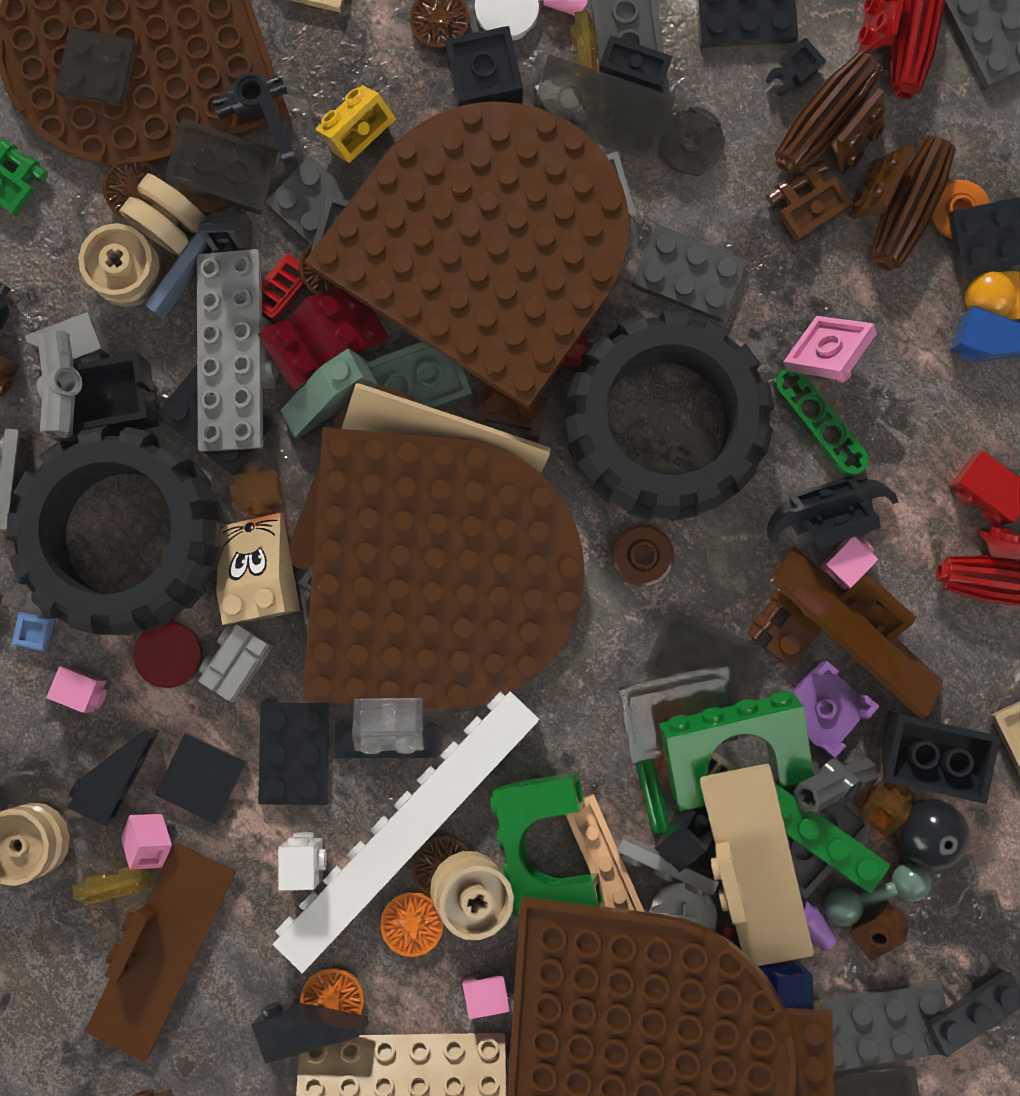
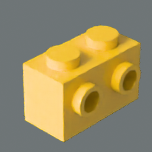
[315,85,397,163]

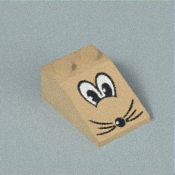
[216,513,300,625]

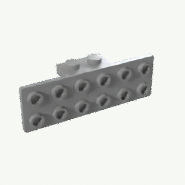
[197,249,279,452]

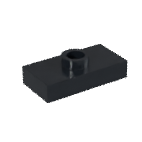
[599,35,673,92]

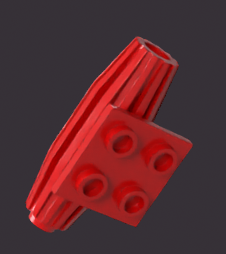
[857,0,945,99]
[936,525,1020,607]

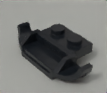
[767,476,899,549]

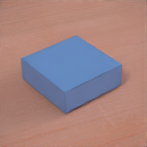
[11,612,55,652]

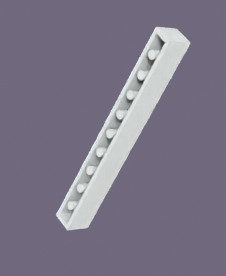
[272,691,540,973]

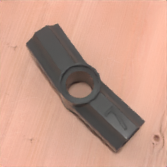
[794,758,879,812]

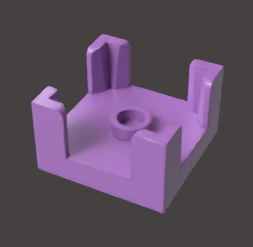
[793,661,879,758]

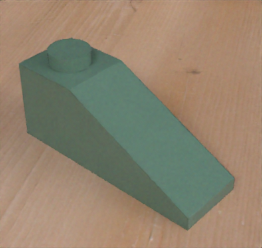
[281,349,378,439]

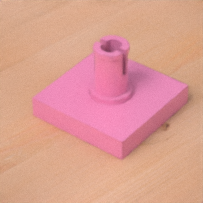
[783,316,877,383]

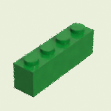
[774,783,891,894]

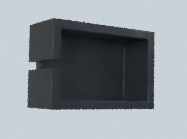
[39,353,159,443]

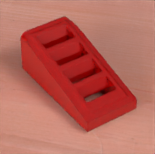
[262,253,305,324]

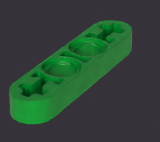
[773,368,868,476]

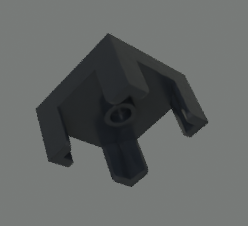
[445,26,523,107]

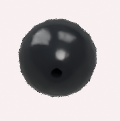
[897,799,970,871]

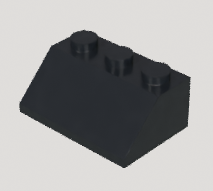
[882,711,1001,804]

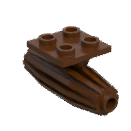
[774,52,885,175]
[849,136,956,271]

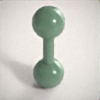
[824,862,932,927]

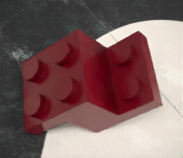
[258,288,390,391]

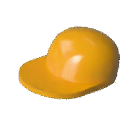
[965,271,1020,320]

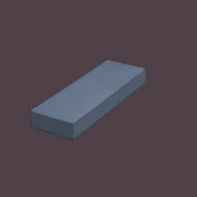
[145,231,212,320]

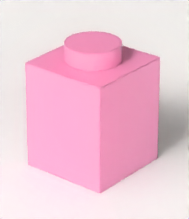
[819,536,878,590]
[46,666,107,713]

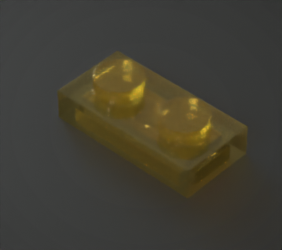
[570,10,599,88]
[72,867,152,905]

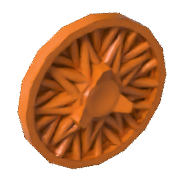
[931,180,990,240]
[380,891,443,957]
[300,967,365,1015]

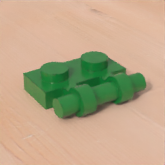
[0,139,49,217]

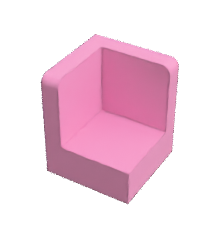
[121,814,172,870]
[463,974,510,1019]

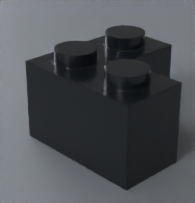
[654,806,717,875]

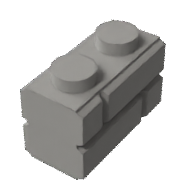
[198,623,274,703]

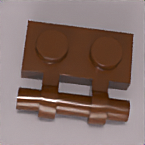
[766,160,853,242]
[746,589,822,668]

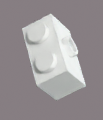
[278,832,327,890]

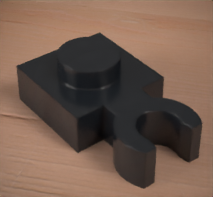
[765,37,827,96]

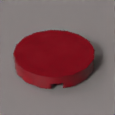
[133,622,203,688]

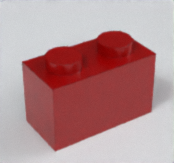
[949,450,1020,526]

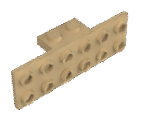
[342,383,551,473]
[700,764,814,966]
[296,1033,506,1096]

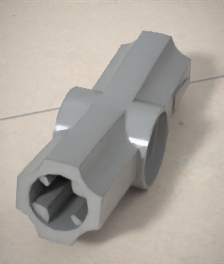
[36,330,82,438]

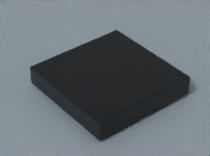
[155,733,247,824]

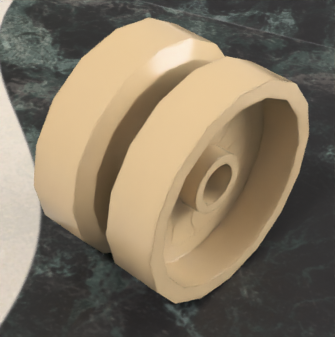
[119,173,206,257]
[78,223,163,307]
[0,802,70,886]
[430,851,514,940]

